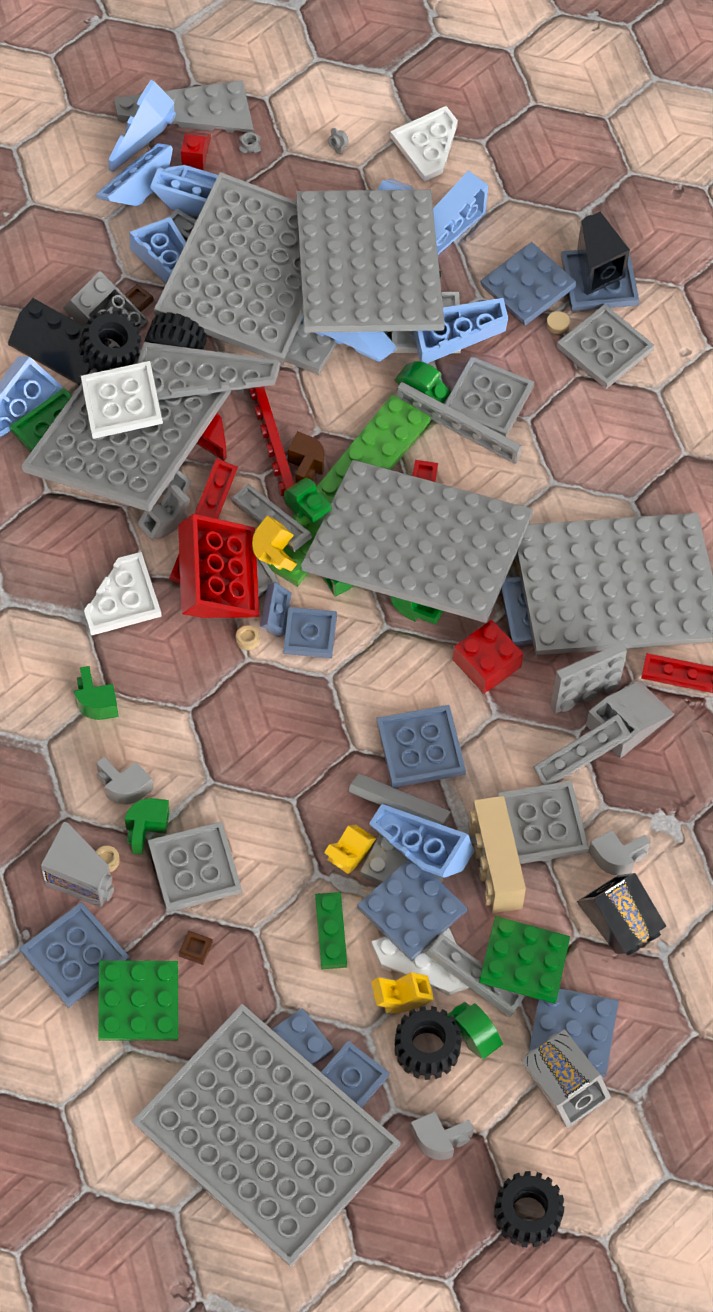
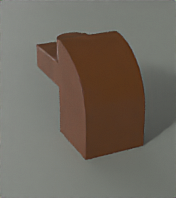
[288,431,324,483]

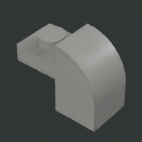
[138,484,191,540]
[96,757,153,804]
[589,830,651,876]
[410,1112,474,1160]

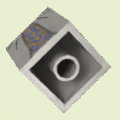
[41,822,114,908]
[521,1029,611,1128]

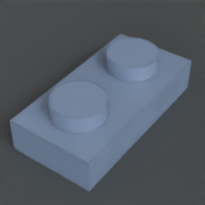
[261,582,292,637]

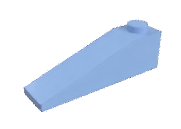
[108,80,176,172]
[302,320,396,362]
[0,355,63,437]
[369,804,475,878]

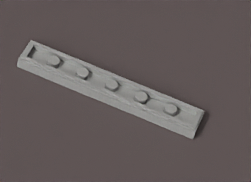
[397,382,522,464]

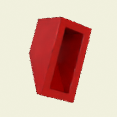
[181,132,211,171]
[196,413,227,461]

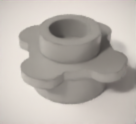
[328,128,349,154]
[239,132,261,154]

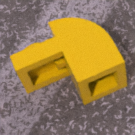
[252,515,297,571]
[324,824,376,874]
[371,972,434,1014]

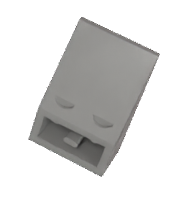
[63,271,148,345]
[586,681,674,758]

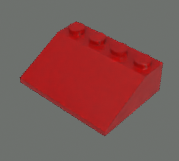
[178,514,260,618]

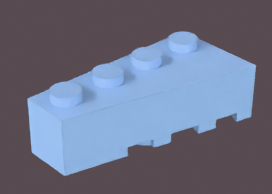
[433,171,488,255]
[129,217,186,283]
[413,298,508,363]

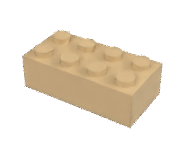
[468,796,526,914]

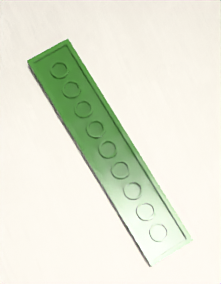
[268,395,431,587]

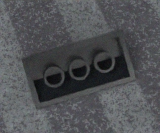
[8,298,108,386]

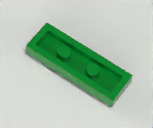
[315,892,347,970]

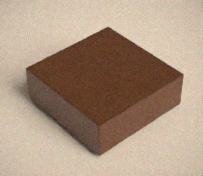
[124,284,154,312]
[179,931,213,965]

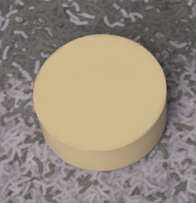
[546,311,570,334]
[236,625,260,651]
[96,846,120,872]

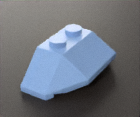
[96,143,173,206]
[150,165,218,217]

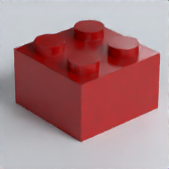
[453,620,523,694]

